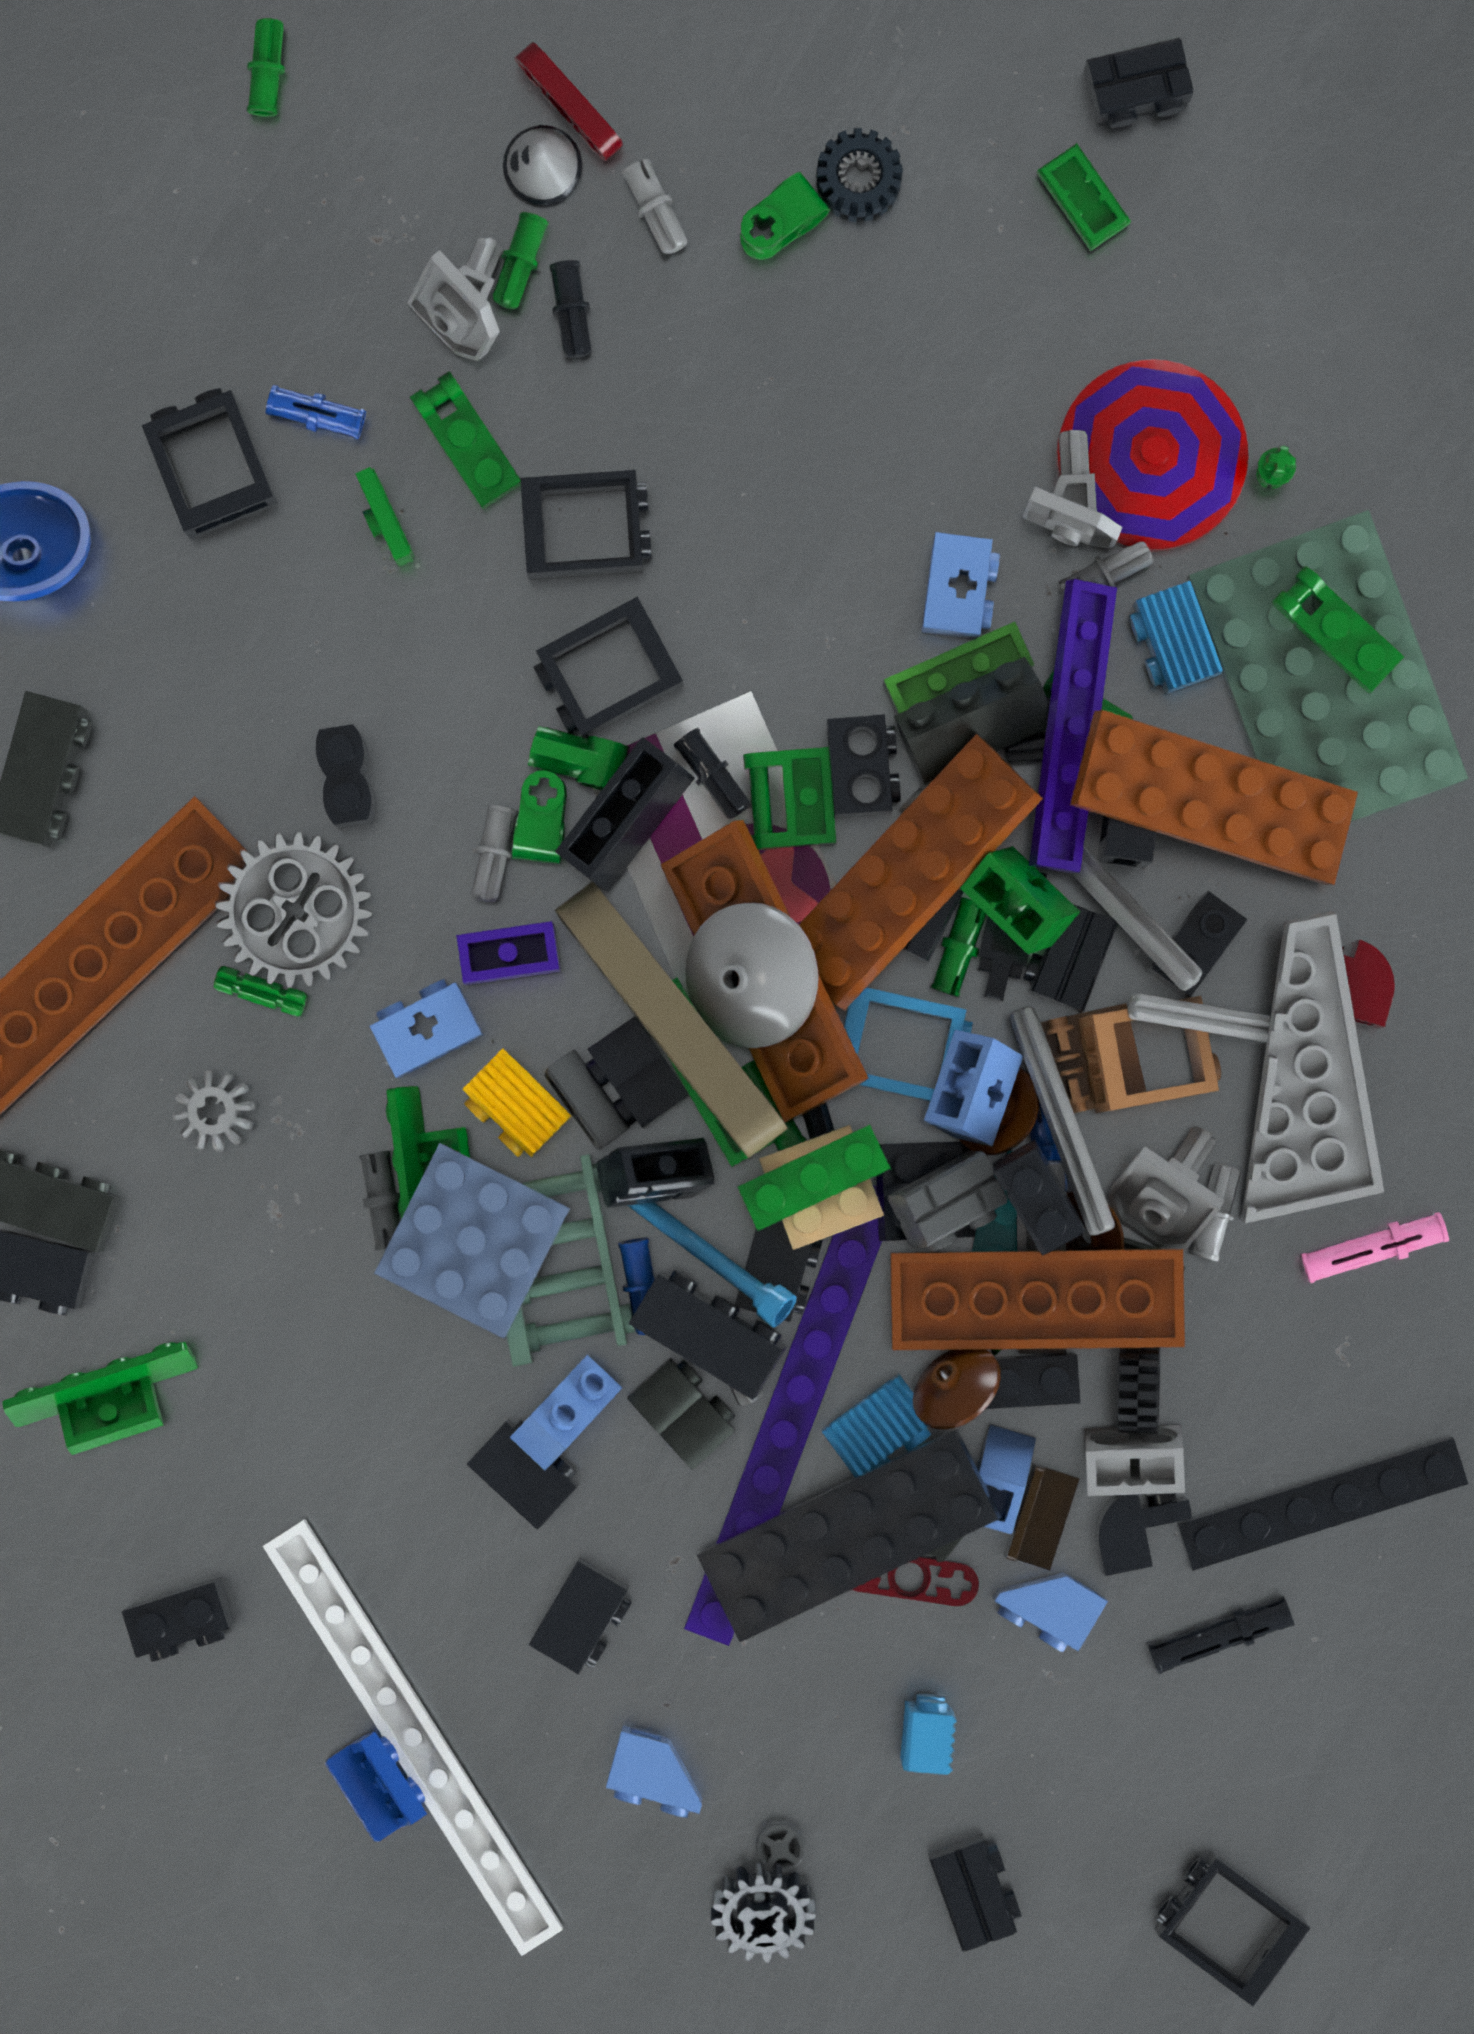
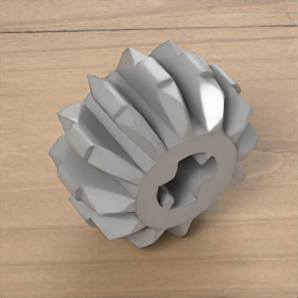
[173,1070,256,1152]

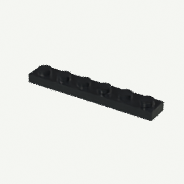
[1177,1437,1468,1571]

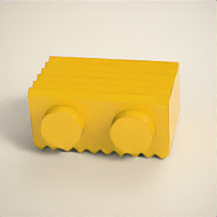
[462,1048,573,1157]

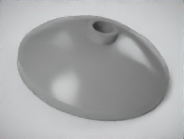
[685,903,818,1048]

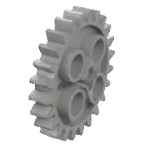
[215,831,372,988]

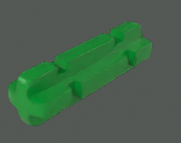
[213,966,308,1017]

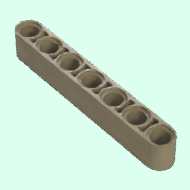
[554,881,788,1158]

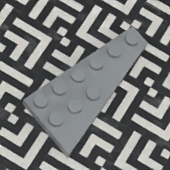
[1241,911,1384,1224]

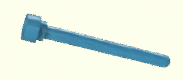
[627,1202,797,1328]

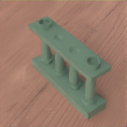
[507,1154,635,1367]

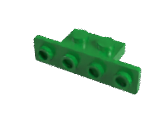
[386,1086,470,1218]
[2,1342,198,1455]

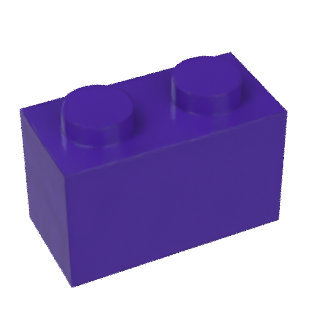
[456,921,561,985]

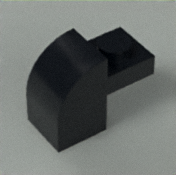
[1095,1493,1193,1576]

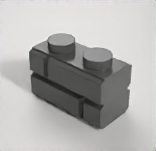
[888,1151,1007,1252]

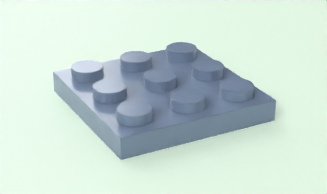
[374,1143,570,1339]

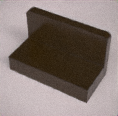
[1003,1463,1079,1571]

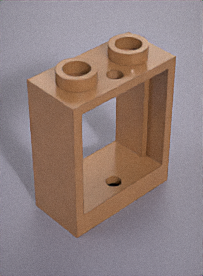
[1078,996,1221,1113]

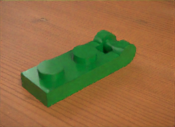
[409,371,521,510]
[1272,566,1404,694]

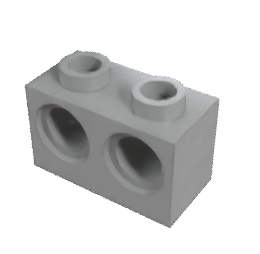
[1085,1425,1185,1496]

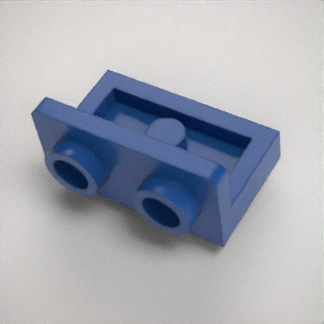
[325,1732,427,1842]

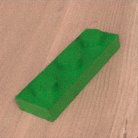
[737,1125,891,1231]

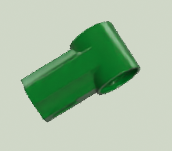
[527,726,630,790]

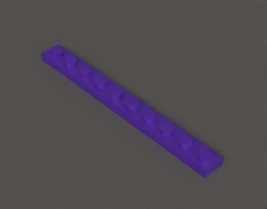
[684,1185,882,1646]

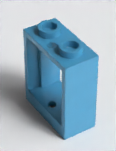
[844,987,973,1102]

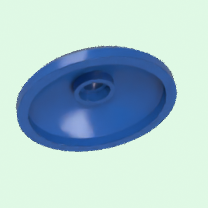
[0,481,91,602]

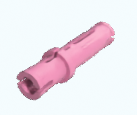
[1301,1212,1449,1284]

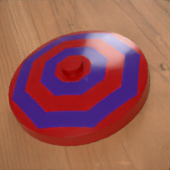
[1056,359,1249,552]

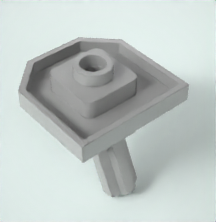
[407,237,502,361]
[1022,430,1122,549]
[1108,1127,1225,1248]

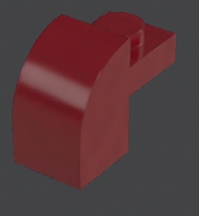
[1342,939,1395,1028]

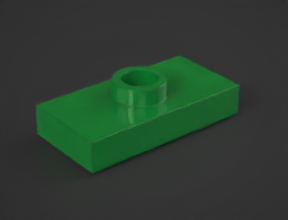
[1037,143,1131,251]
[355,467,415,567]

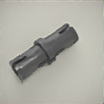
[359,1151,400,1250]

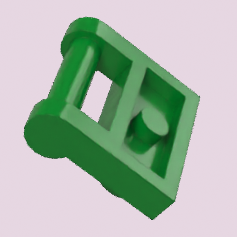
[743,747,836,850]

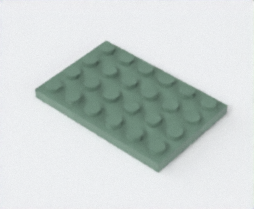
[1187,510,1468,822]

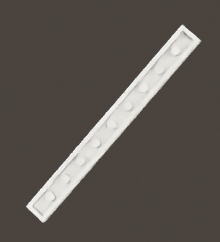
[263,1519,563,1956]

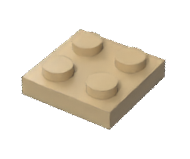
[759,1125,884,1250]

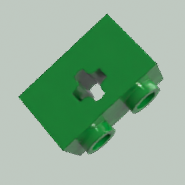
[960,846,1081,954]

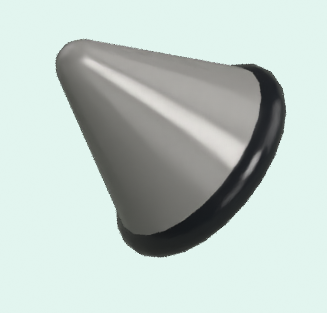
[503,125,582,205]

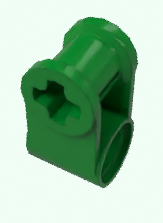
[740,172,831,260]
[512,770,567,864]

